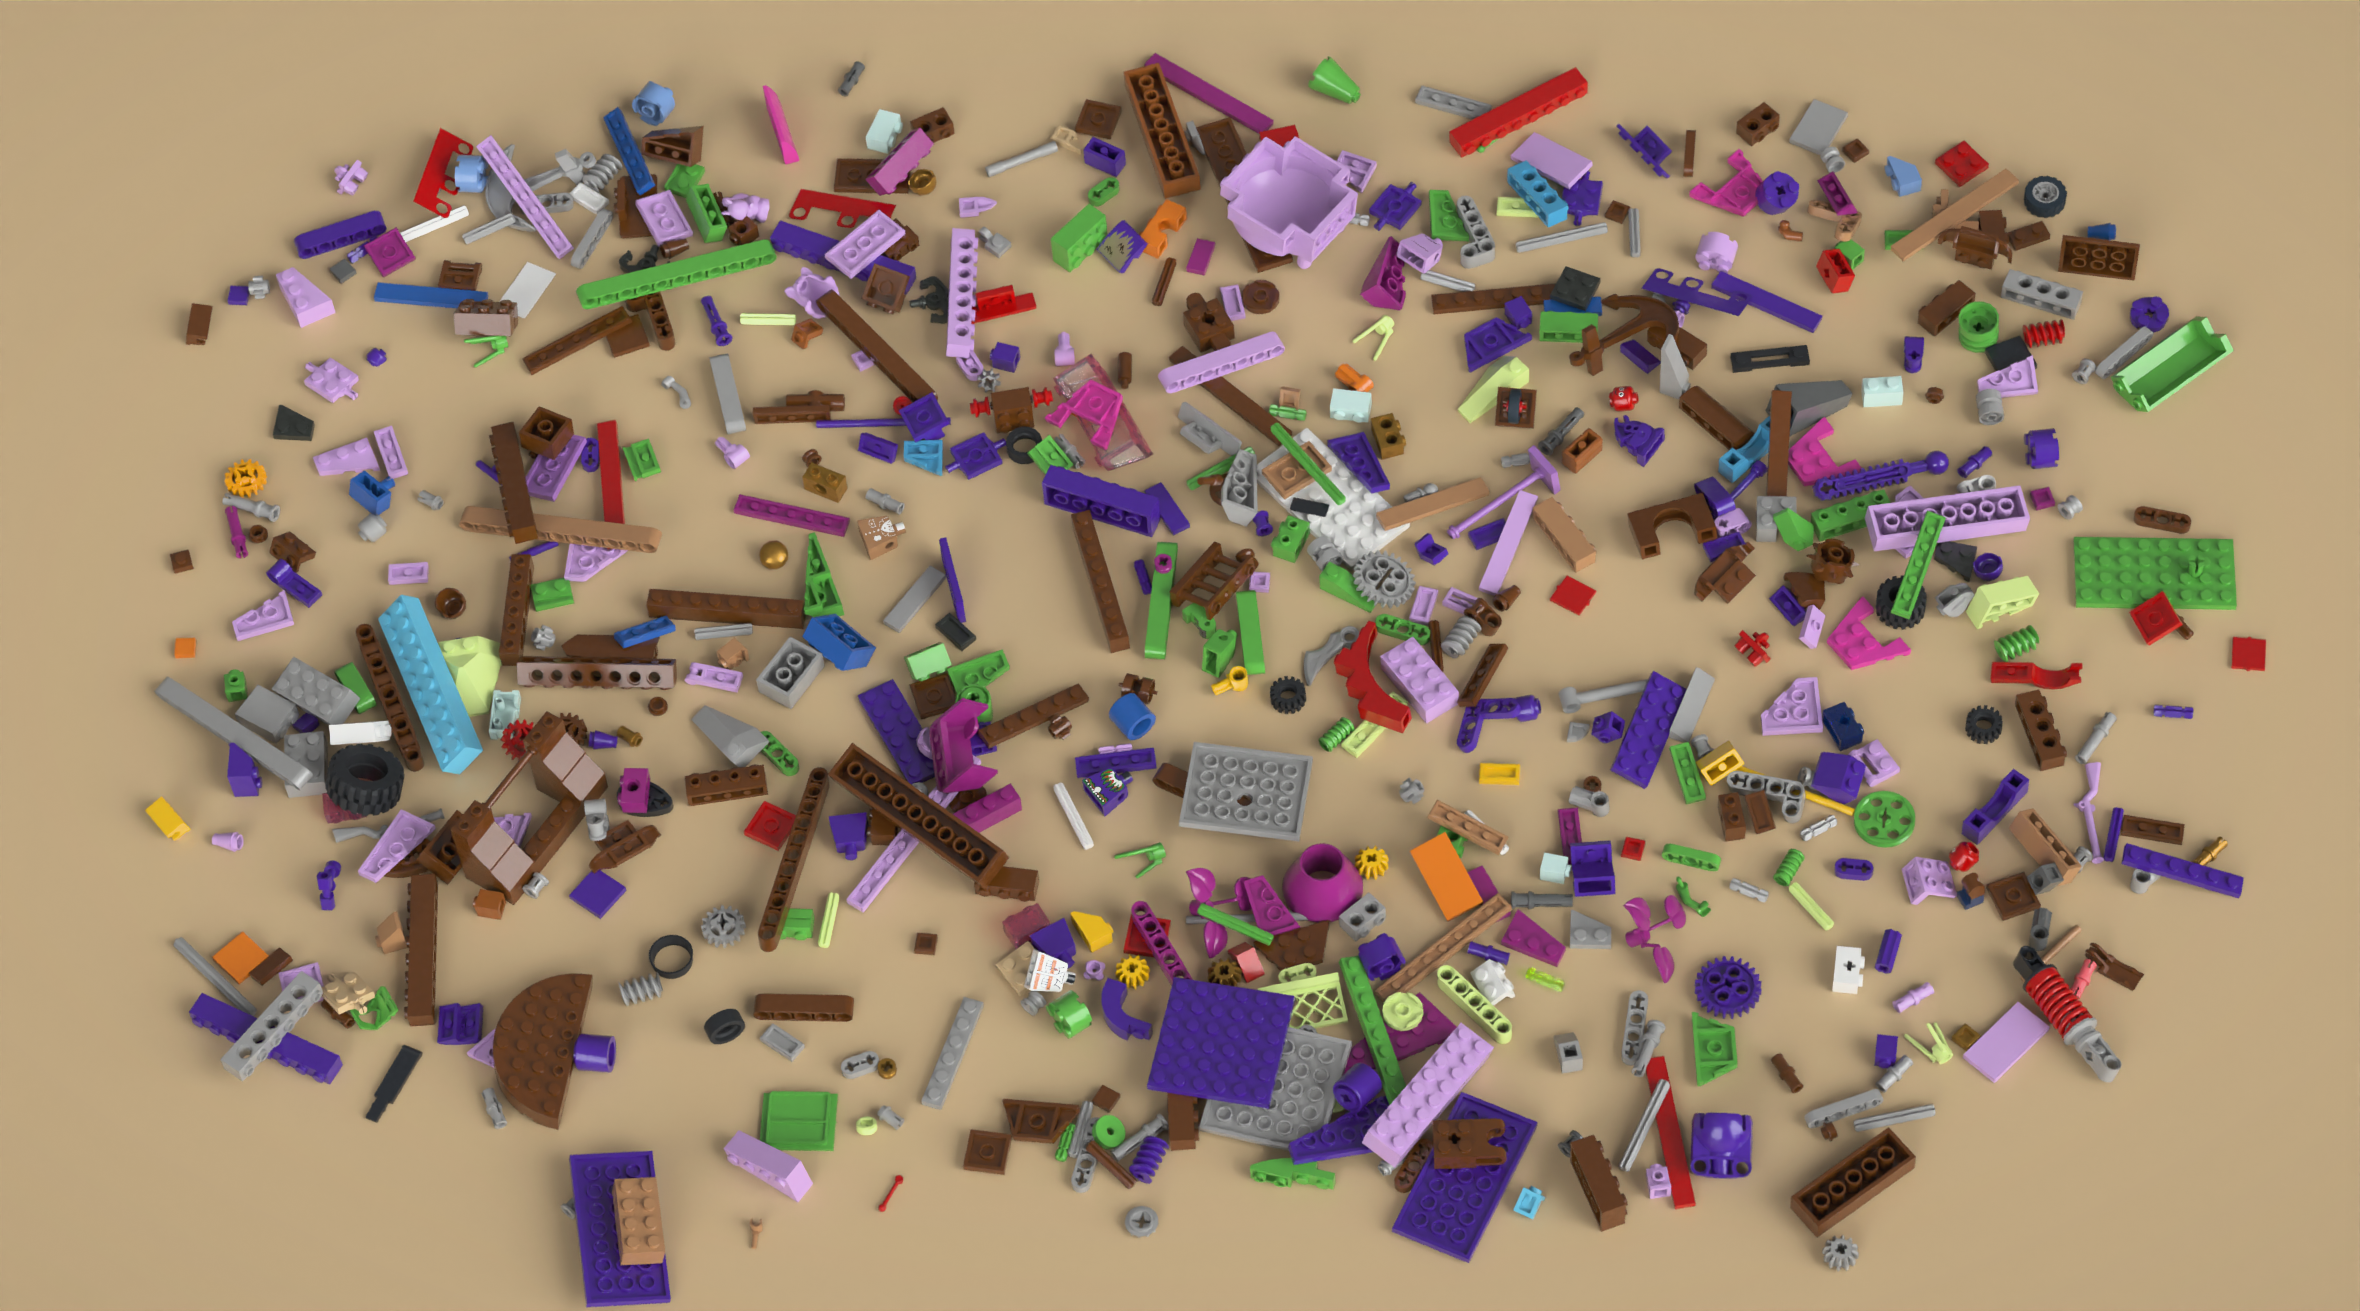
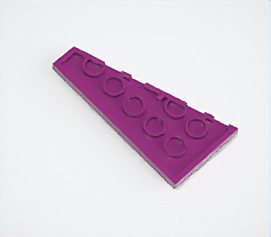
[1344,992,1457,1074]

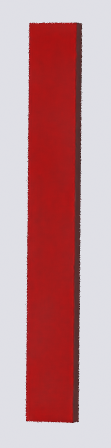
[597,420,625,549]
[1645,1056,1696,1209]

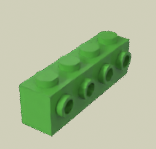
[1811,489,1891,542]

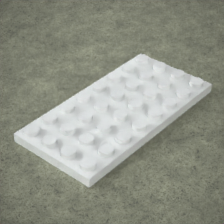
[1257,428,1410,571]

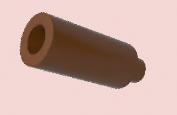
[1118,352,1132,389]

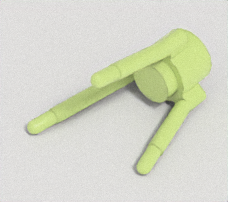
[1352,315,1394,361]
[1904,1022,1953,1064]

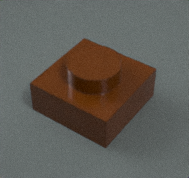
[170,549,194,574]

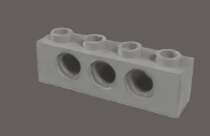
[2001,269,2083,320]

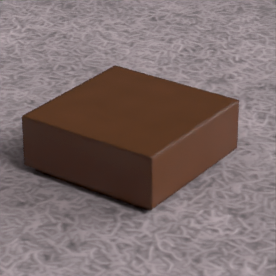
[1842,138,1869,163]
[1605,200,1630,224]
[914,933,938,955]
[1092,1085,1121,1113]

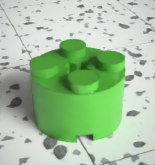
[1046,990,1092,1039]

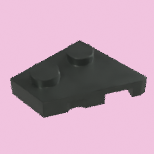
[273,405,315,441]
[1934,541,1977,582]

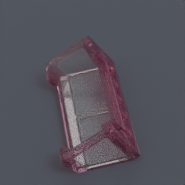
[1053,354,1153,471]

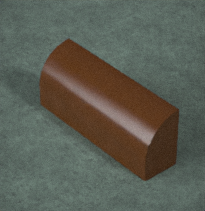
[1679,386,1755,450]

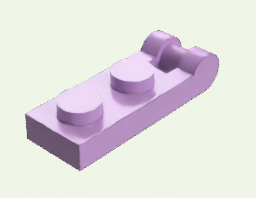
[685,662,743,693]

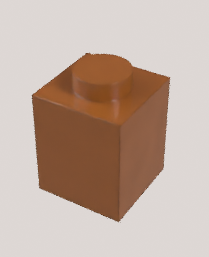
[473,889,506,920]

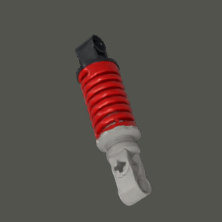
[2013,946,2122,1082]

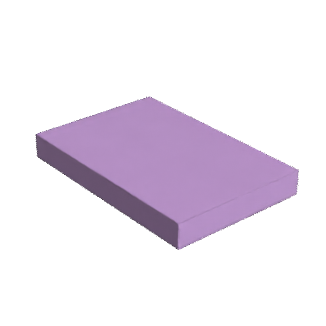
[635,190,693,247]

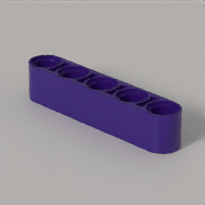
[294,211,387,259]

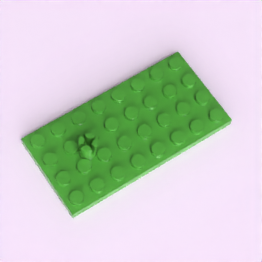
[2073,537,2237,610]

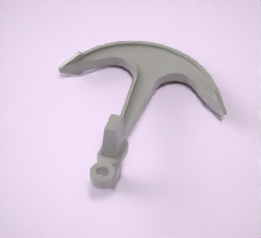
[485,144,596,232]

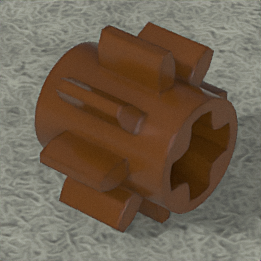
[1047,715,1072,740]

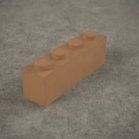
[1533,497,1597,573]
[2009,808,2082,886]

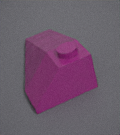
[1360,236,1406,310]

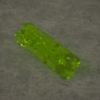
[1526,967,1565,992]

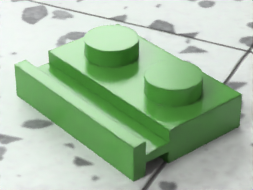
[664,164,705,198]
[1027,435,1074,475]
[622,438,661,481]
[530,578,574,612]

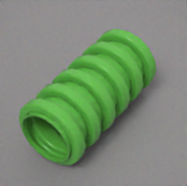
[1319,717,1354,752]
[1773,849,1805,886]

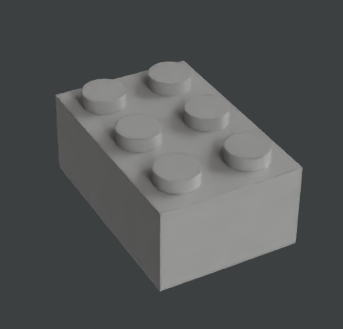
[756,637,825,709]
[284,731,328,798]

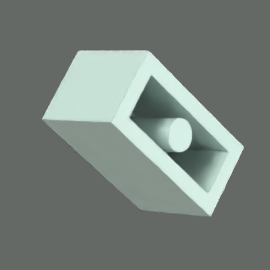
[866,109,903,154]
[1861,376,1903,407]
[1330,388,1372,423]

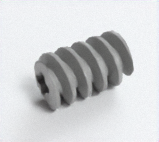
[583,154,623,193]
[1441,616,1482,658]
[618,972,663,1006]

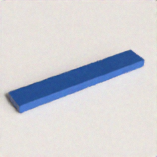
[603,107,655,196]
[374,282,489,309]

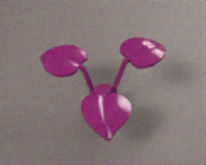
[1186,868,1252,958]
[1623,895,1686,984]

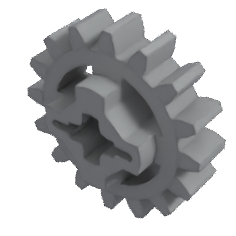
[701,905,746,948]

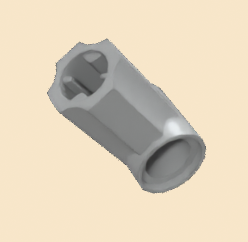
[1569,786,1610,817]
[2130,869,2161,894]

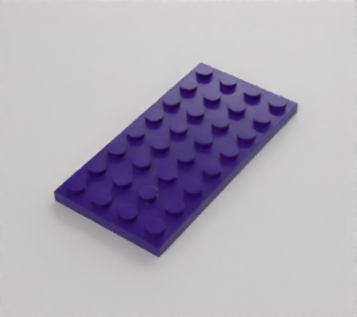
[1392,1092,1538,1263]
[569,1151,671,1307]

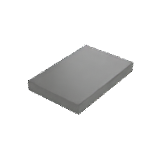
[1789,99,1848,155]

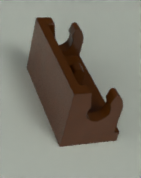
[186,303,213,345]

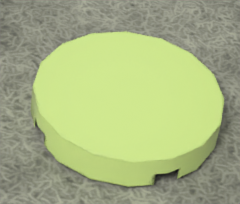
[1382,992,1423,1031]

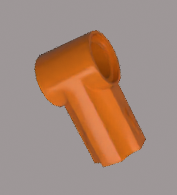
[1335,364,1374,392]

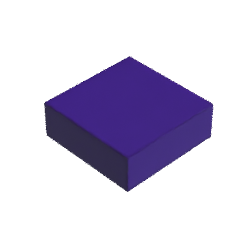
[227,286,250,305]

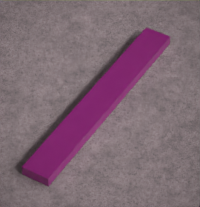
[1144,53,1274,134]

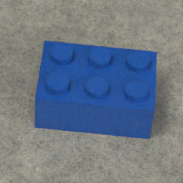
[802,614,876,671]

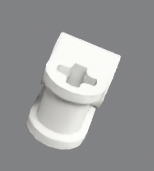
[1957,475,1996,493]

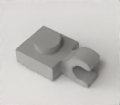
[979,226,1012,258]

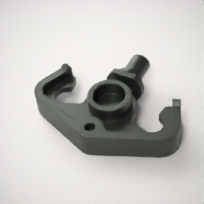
[619,245,670,273]
[910,276,949,324]

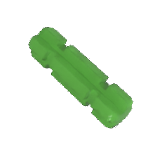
[1269,404,1307,421]
[1055,1123,1076,1162]

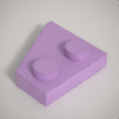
[1337,150,1377,193]

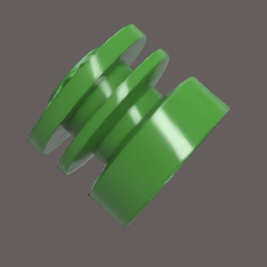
[1959,301,1999,353]

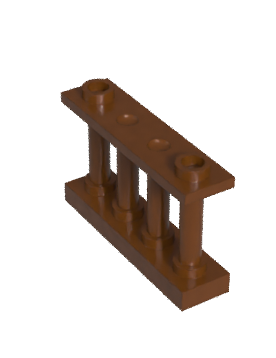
[1169,541,1255,620]

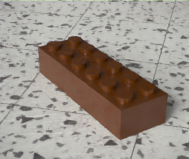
[1790,1127,1916,1238]

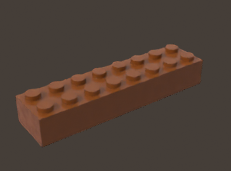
[1123,63,1201,199]

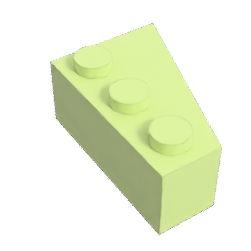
[1966,576,2039,629]

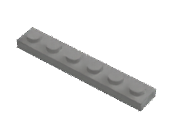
[921,997,984,1110]

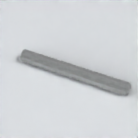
[1516,222,1608,253]
[1618,1079,1670,1172]

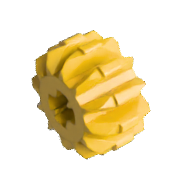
[1355,845,1389,880]
[1115,954,1150,990]

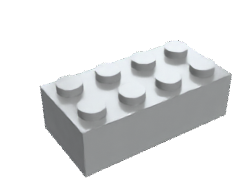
[272,657,360,725]

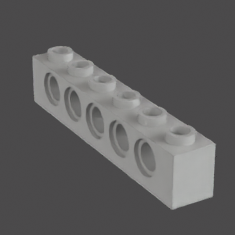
[220,971,323,1081]

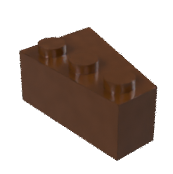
[641,126,704,167]

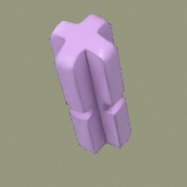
[1099,743,1133,754]

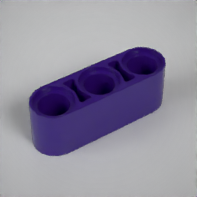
[1694,476,1736,517]

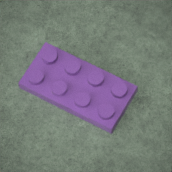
[526,435,587,502]

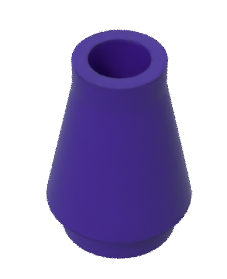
[588,730,618,750]

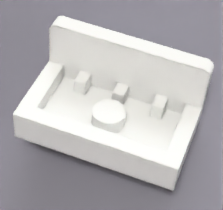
[1470,959,1515,1006]

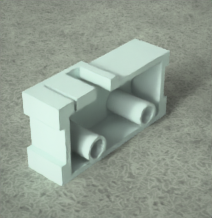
[489,690,521,740]

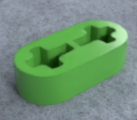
[1088,177,1120,207]

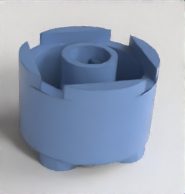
[632,81,675,126]
[455,155,488,193]

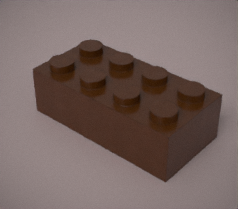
[1570,1134,1628,1232]

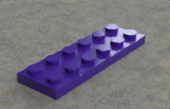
[1610,671,1687,789]
[858,679,935,785]

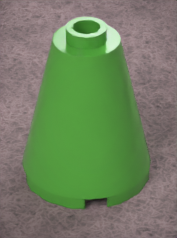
[1308,56,1361,104]

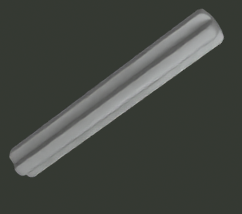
[1854,1104,1935,1132]

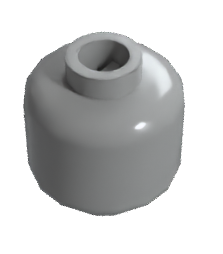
[358,514,387,542]

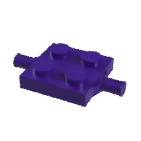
[1562,171,1603,226]
[1369,182,1422,231]
[945,432,1006,480]

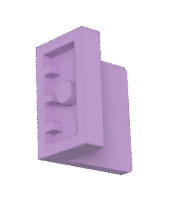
[1902,857,1957,905]

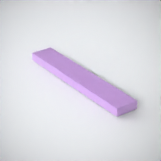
[1479,490,1538,596]

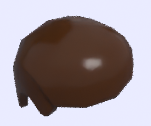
[435,588,466,619]

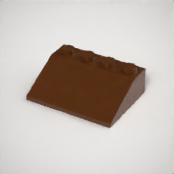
[2058,235,2140,281]

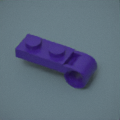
[266,559,322,608]

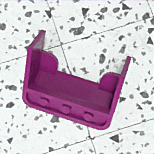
[929,698,998,793]

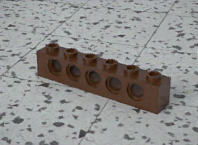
[499,554,534,666]

